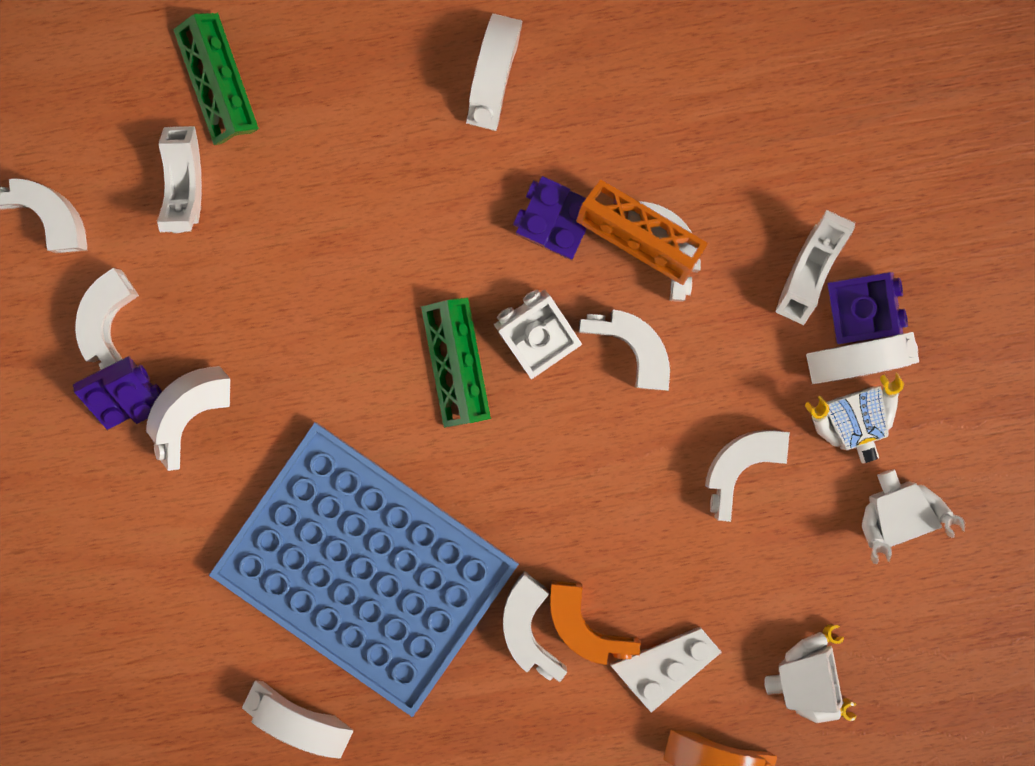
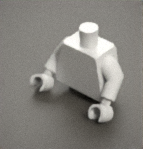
[862,469,965,564]

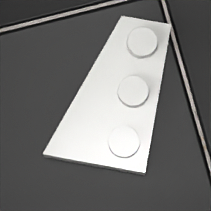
[610,627,721,713]

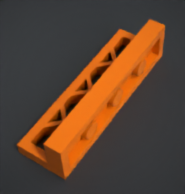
[576,179,709,285]

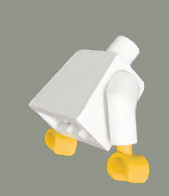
[765,624,857,723]

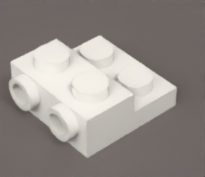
[494,290,582,379]

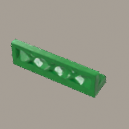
[173,13,259,145]
[421,298,491,428]

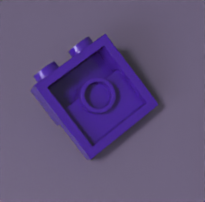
[513,176,587,261]
[828,272,908,344]
[73,356,162,430]

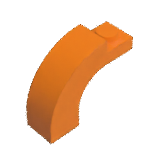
[550,580,641,665]
[663,730,777,766]

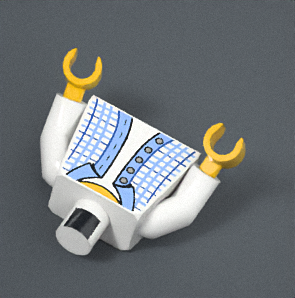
[805,373,904,463]

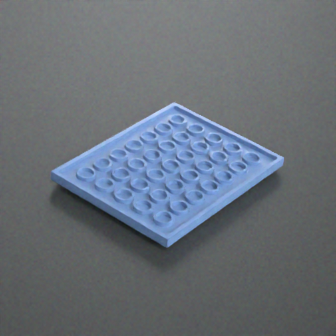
[209,422,519,717]

